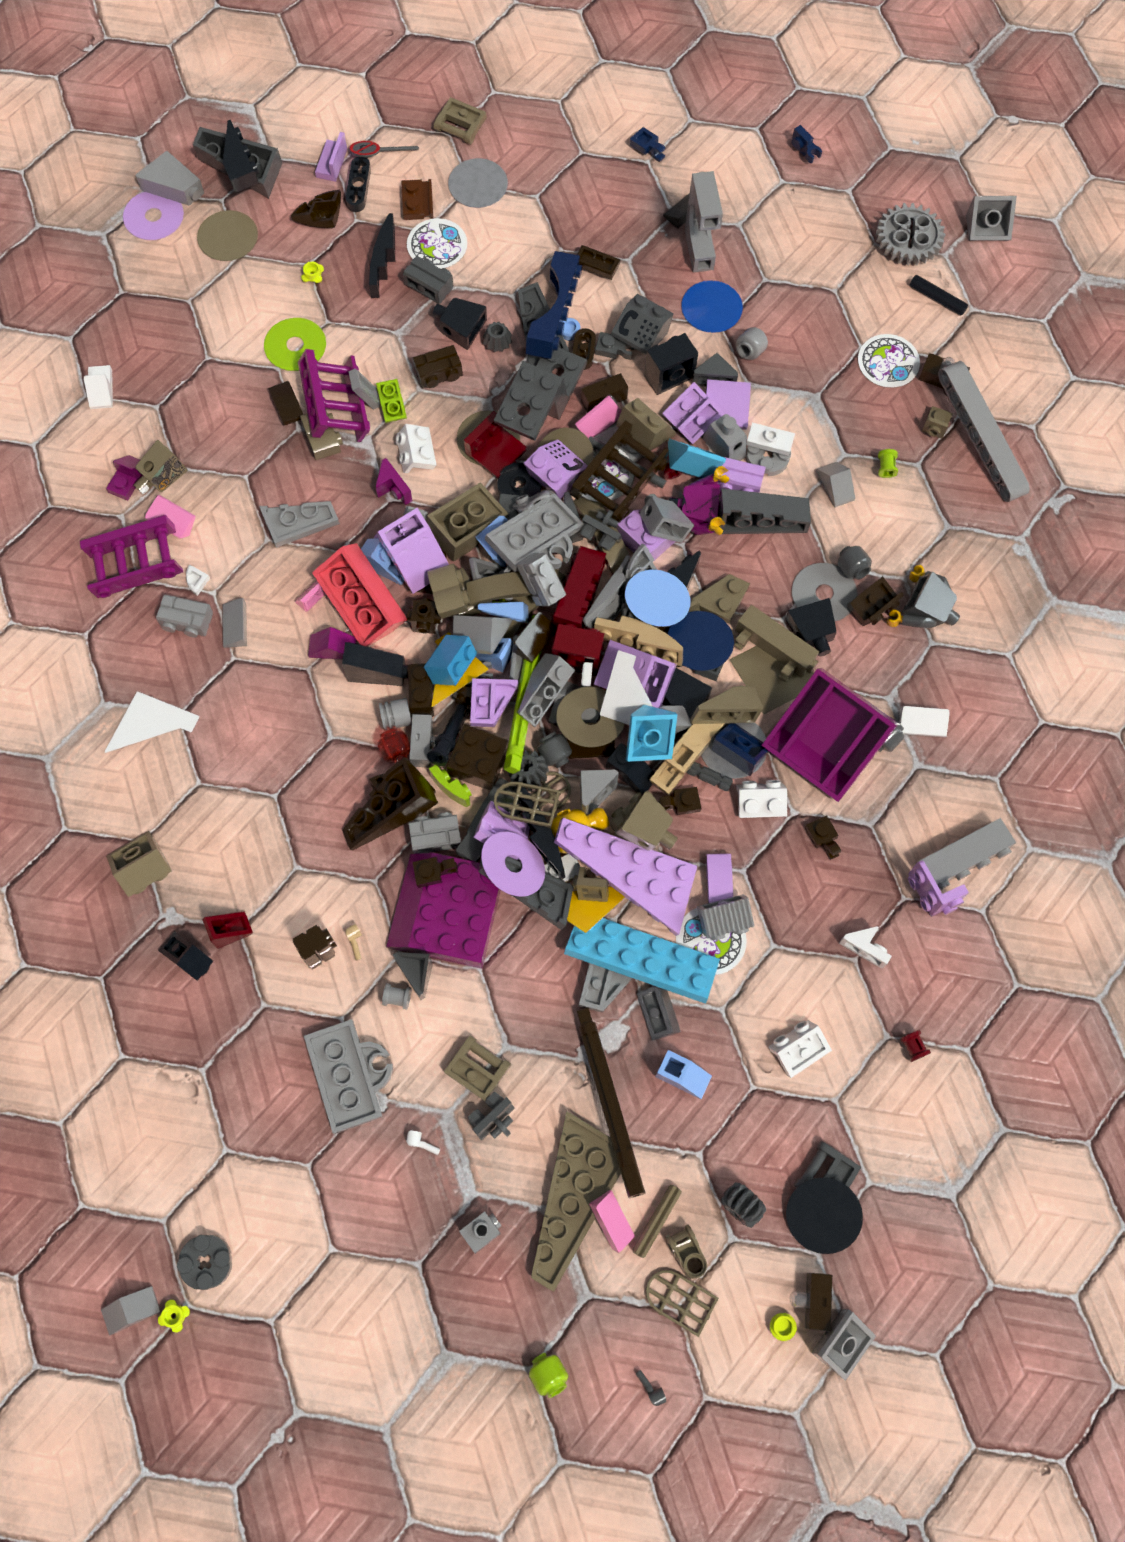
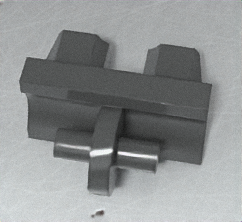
[580,510,622,551]
[468,1092,515,1141]

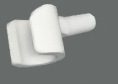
[406,1130,440,1155]

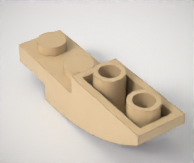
[594,616,683,666]
[650,723,725,796]

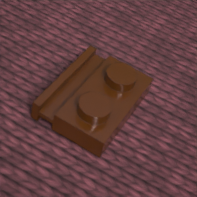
[401,179,434,220]

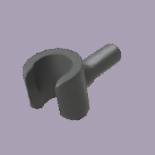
[636,1370,666,1406]

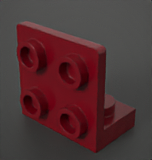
[464,410,527,479]

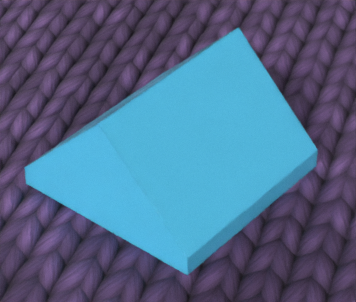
[668,438,726,478]
[626,705,678,762]

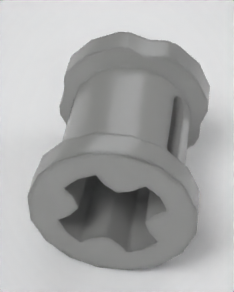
[382,983,412,1010]

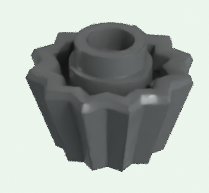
[483,322,512,352]

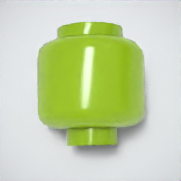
[529,1353,569,1398]

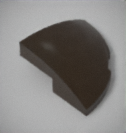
[291,189,341,228]

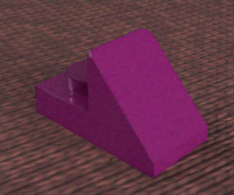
[106,455,143,501]
[376,458,413,505]

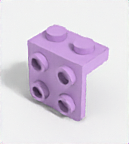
[908,860,969,917]

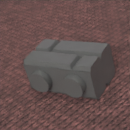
[403,256,454,304]

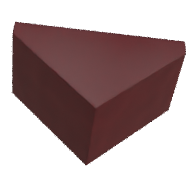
[202,911,253,949]

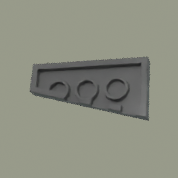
[518,282,569,366]
[478,856,573,930]

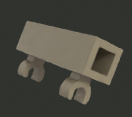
[734,605,819,682]

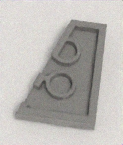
[259,501,340,548]

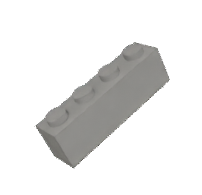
[915,818,1016,891]

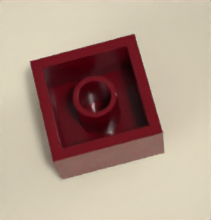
[552,623,605,677]

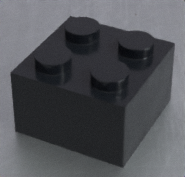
[644,333,698,395]

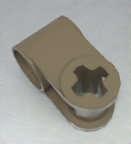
[665,1224,707,1279]

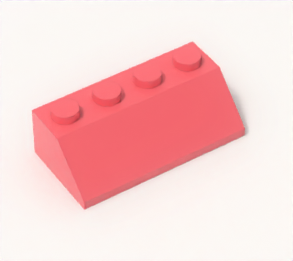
[312,543,407,647]

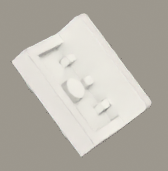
[396,424,436,473]
[736,780,787,818]

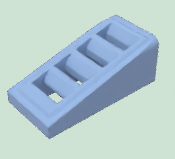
[478,602,529,623]

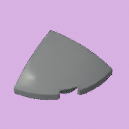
[624,543,657,592]

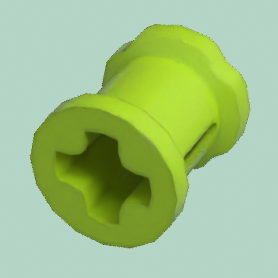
[878,449,898,478]

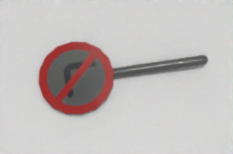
[349,141,419,157]

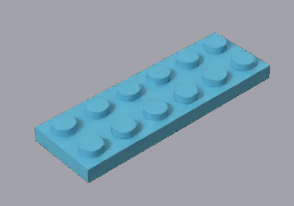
[564,918,720,1004]

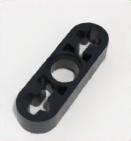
[346,157,371,212]

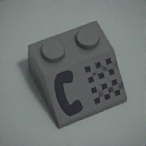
[611,294,674,355]

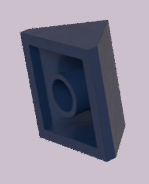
[712,723,769,776]

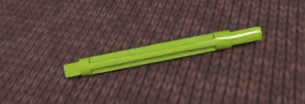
[504,615,541,774]

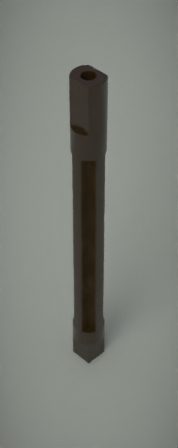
[577,1008,646,1199]

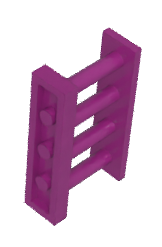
[298,349,370,442]
[80,515,183,598]

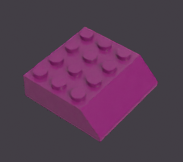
[762,668,899,802]
[386,853,501,969]

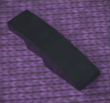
[369,213,396,298]
[515,787,566,880]

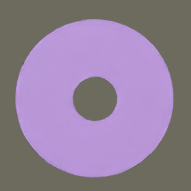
[123,192,184,240]
[481,832,545,897]

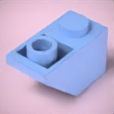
[361,538,404,585]
[655,1050,712,1099]

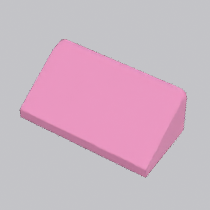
[575,396,621,439]
[145,495,196,538]
[295,580,326,612]
[589,1190,635,1253]

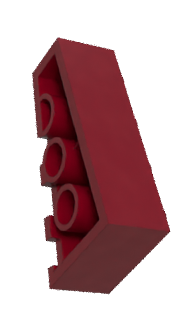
[551,546,607,636]

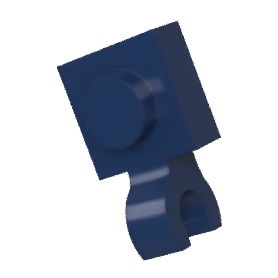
[791,125,822,164]
[630,127,666,162]

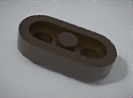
[572,328,596,370]

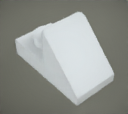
[84,365,113,409]
[839,926,892,969]

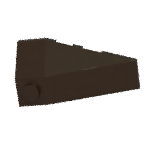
[342,757,438,850]

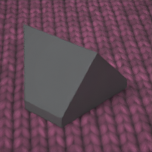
[393,952,433,1000]

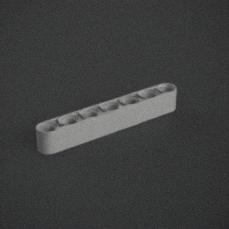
[938,361,1030,502]

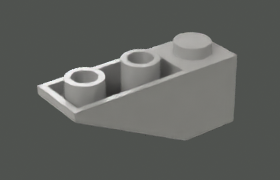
[518,653,575,727]

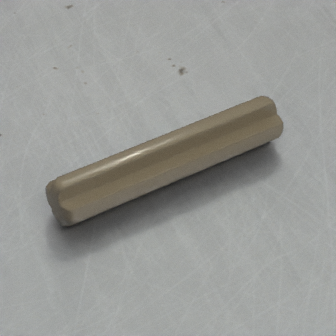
[633,1185,682,1258]

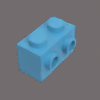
[424,635,477,686]

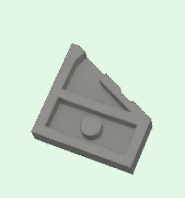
[578,963,632,1013]

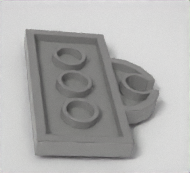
[485,493,584,572]
[304,1019,393,1134]

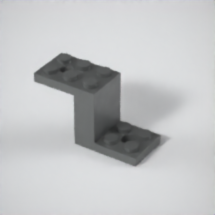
[494,348,587,441]

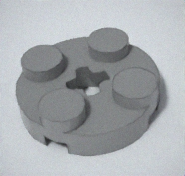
[746,446,791,476]

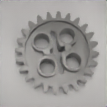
[876,203,945,266]

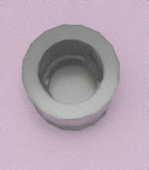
[379,698,412,731]

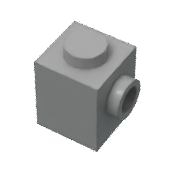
[459,1211,502,1254]

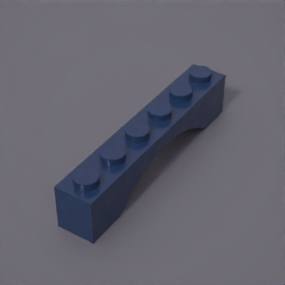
[526,251,582,359]

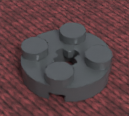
[177,1235,232,1290]

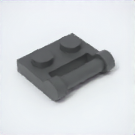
[794,1141,861,1188]

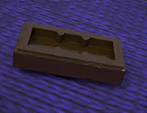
[577,245,620,280]

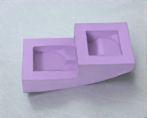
[706,854,733,903]

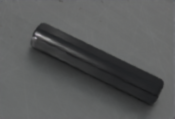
[910,275,968,315]

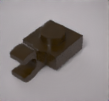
[658,787,702,815]
[805,815,841,860]
[412,857,458,888]

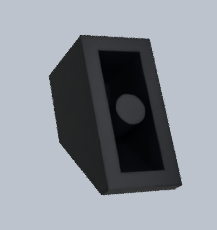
[606,743,654,794]
[158,931,213,981]

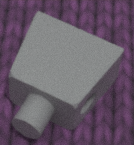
[703,414,747,461]
[640,494,694,543]

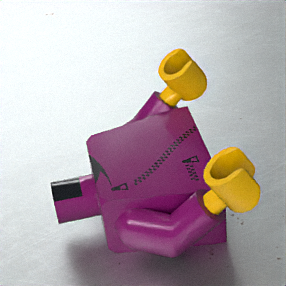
[669,466,729,535]

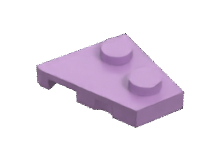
[470,678,518,727]

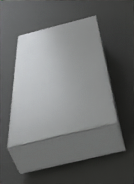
[349,369,380,410]

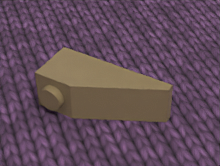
[690,685,763,724]

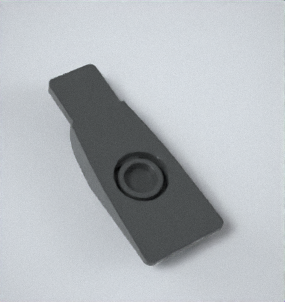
[456,778,531,862]

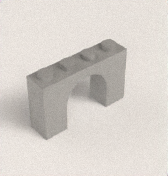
[685,171,723,272]

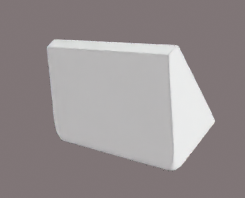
[899,706,949,737]

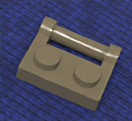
[434,97,487,145]
[444,1035,512,1101]

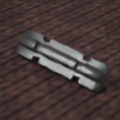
[687,762,733,791]

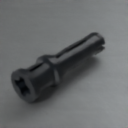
[427,704,470,766]

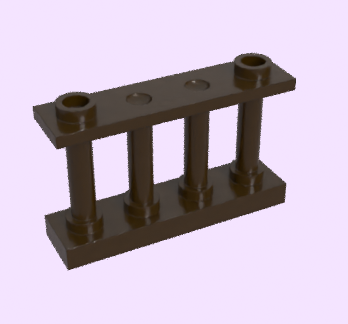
[571,420,669,521]

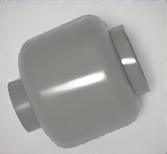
[736,327,768,360]

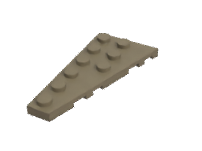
[531,1111,621,1292]

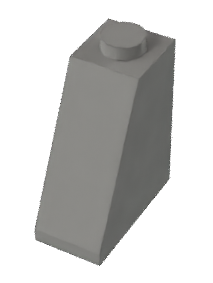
[135,151,204,206]

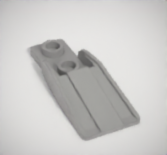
[583,556,631,629]

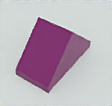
[308,627,357,660]

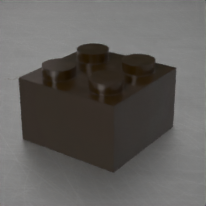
[447,725,509,791]

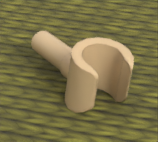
[346,924,362,961]

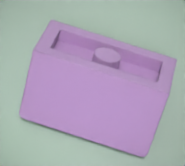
[315,132,347,182]

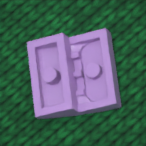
[706,379,751,430]
[662,382,724,445]
[474,801,530,860]

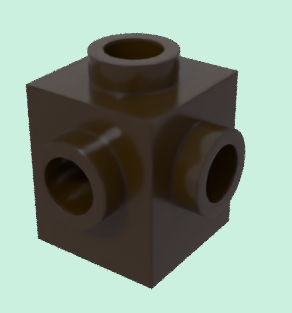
[407,598,441,634]

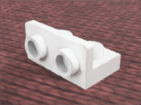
[769,1020,832,1078]

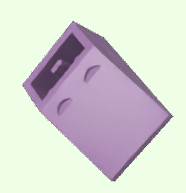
[376,508,449,594]
[594,640,677,708]

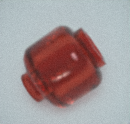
[377,728,410,765]

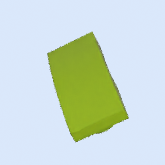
[376,379,407,423]
[429,765,472,807]

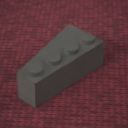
[192,127,283,199]
[718,489,811,534]

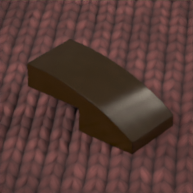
[268,381,304,426]

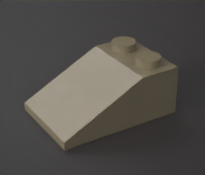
[426,482,509,562]

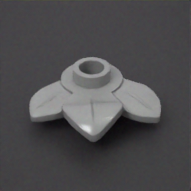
[513,490,553,514]

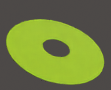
[264,318,326,371]

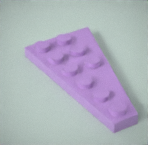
[554,818,697,936]

